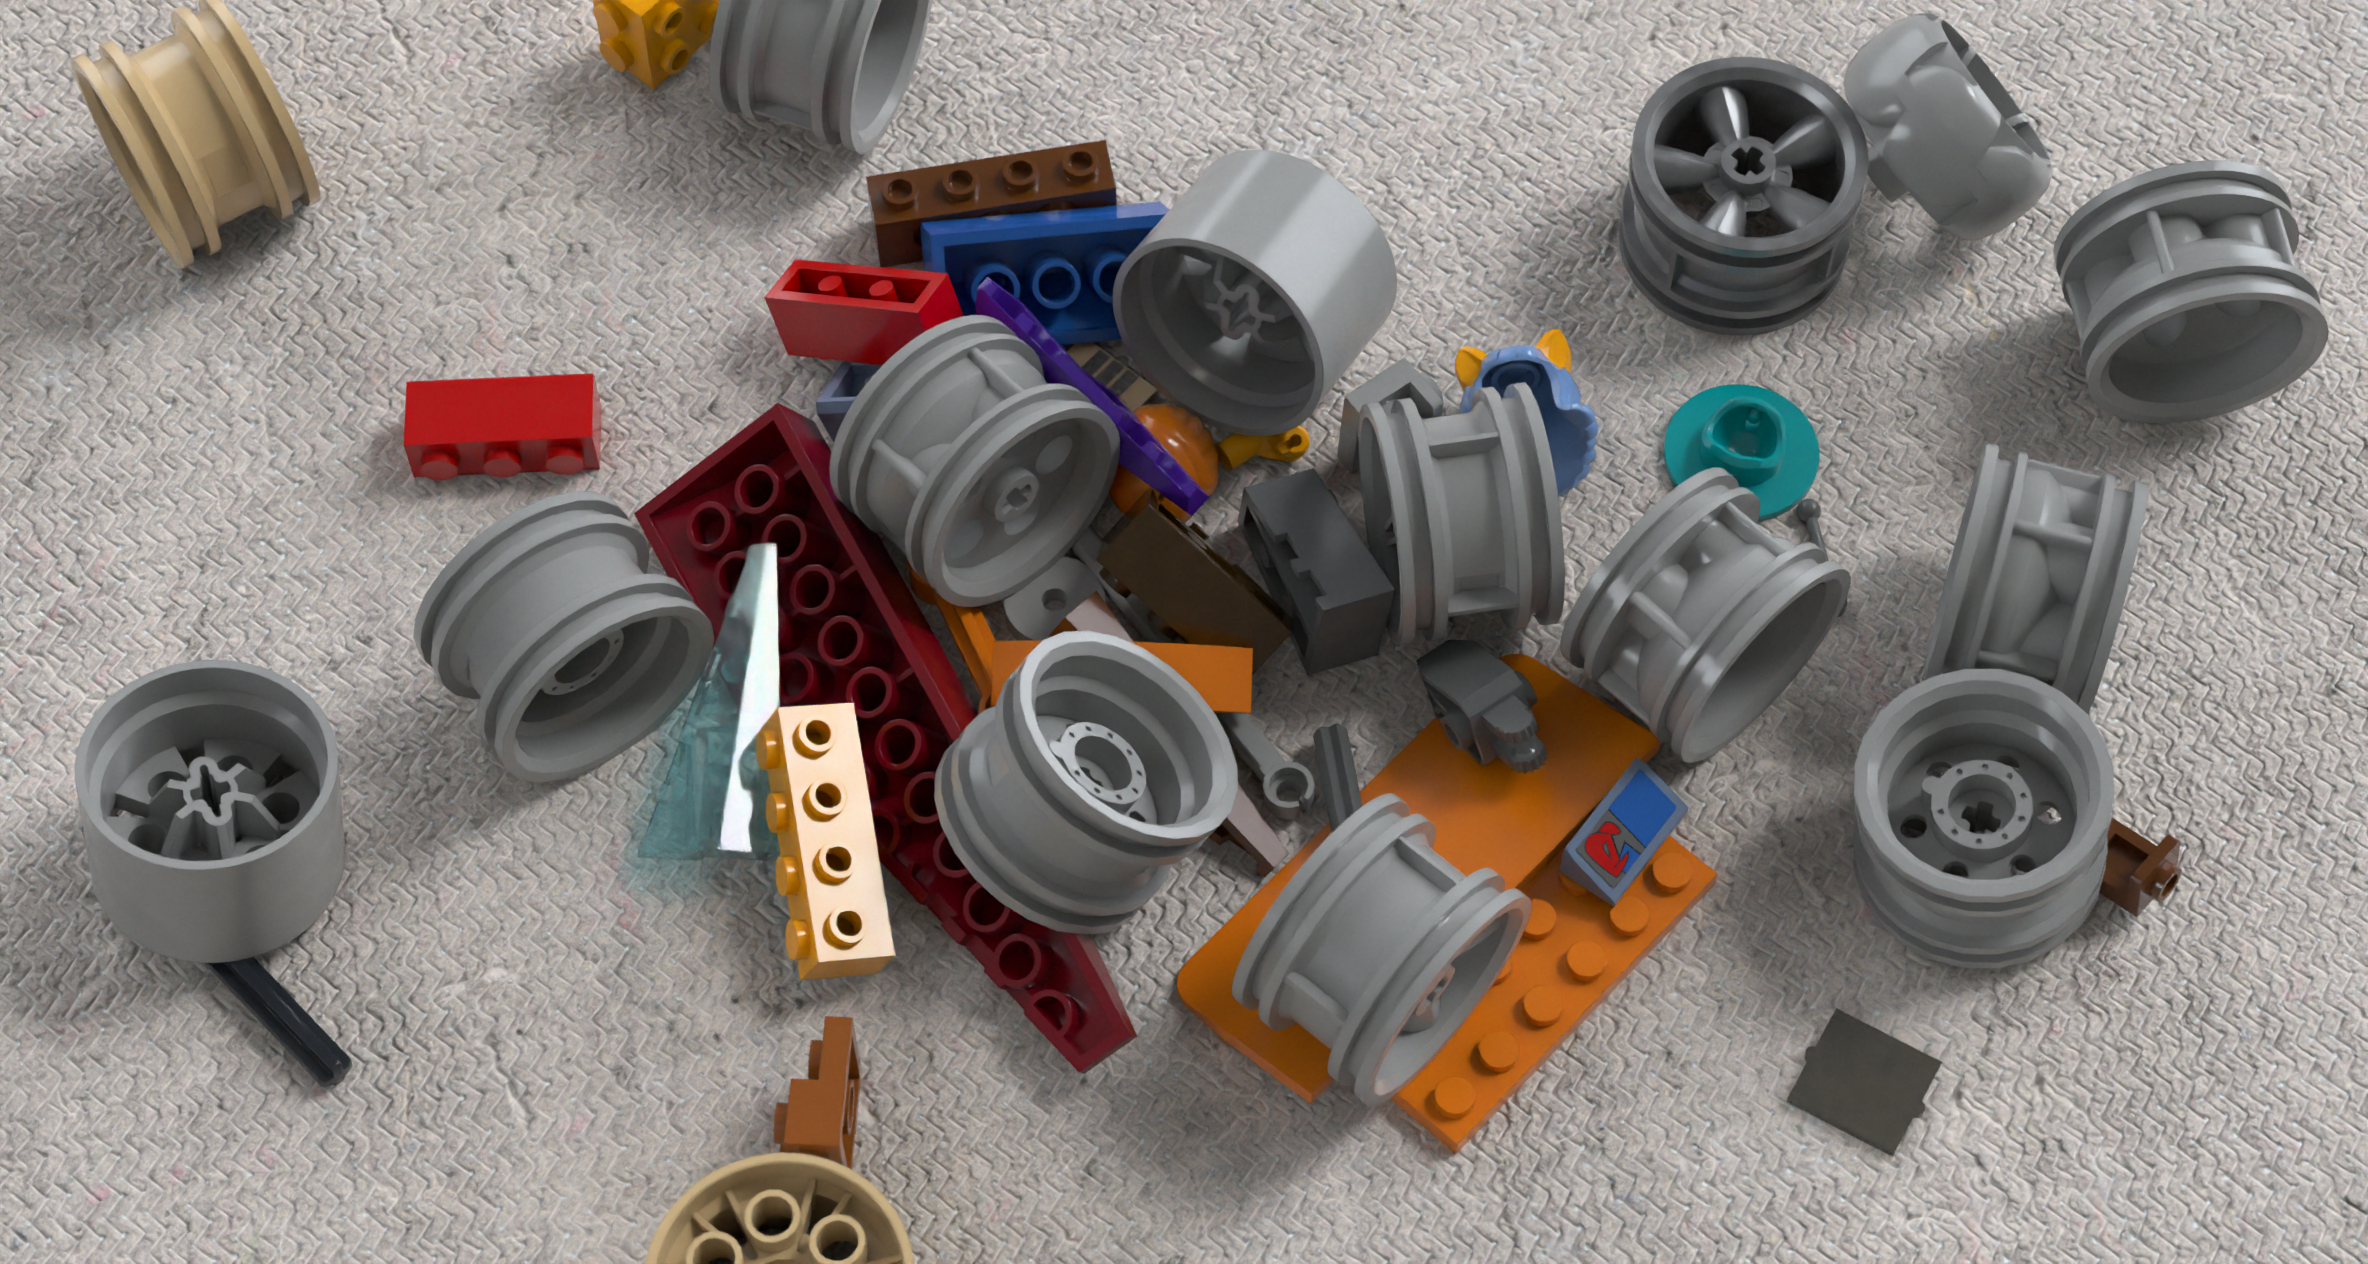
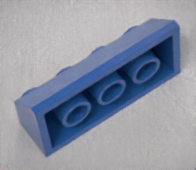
[920,201,1169,345]

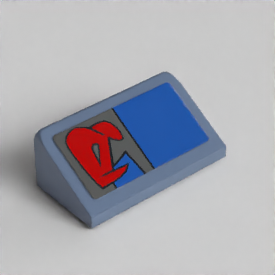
[1559,757,1689,907]

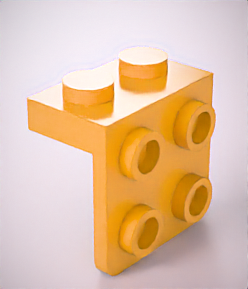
[593,0,720,90]

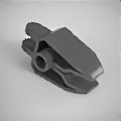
[1416,639,1547,774]

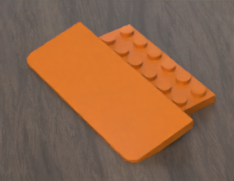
[1177,654,1718,1154]

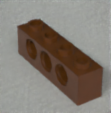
[866,140,1117,267]

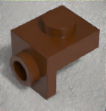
[2099,818,2182,917]

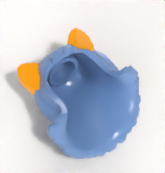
[1455,329,1598,497]

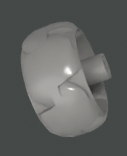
[1843,13,2052,240]

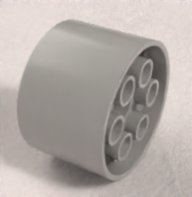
[1113,150,1397,436]
[75,660,346,963]

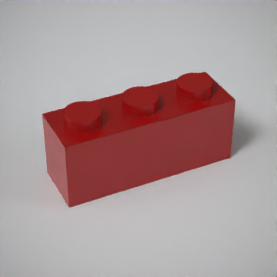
[764,259,964,365]
[403,373,601,481]

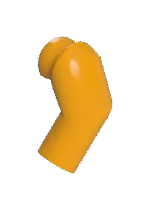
[1215,425,1310,471]

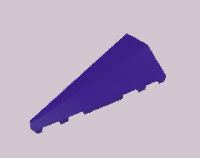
[975,277,1209,516]

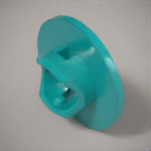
[1663,384,1820,522]

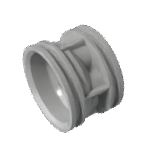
[2053,160,2329,423]
[829,315,1120,607]
[1922,443,2148,715]
[1560,467,1851,763]

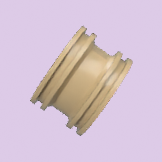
[71,0,321,269]

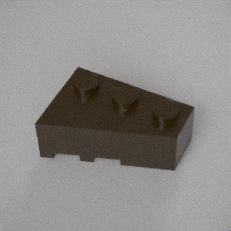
[1096,486,1293,675]

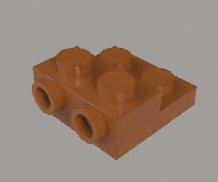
[774,1016,862,1170]

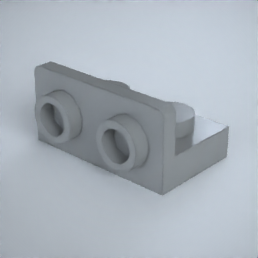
[1337,357,1443,474]

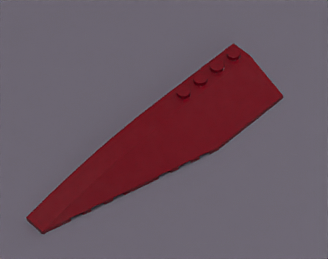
[634,403,1138,1074]

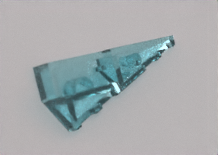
[638,543,780,861]

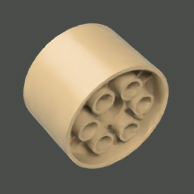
[645,1153,915,1264]

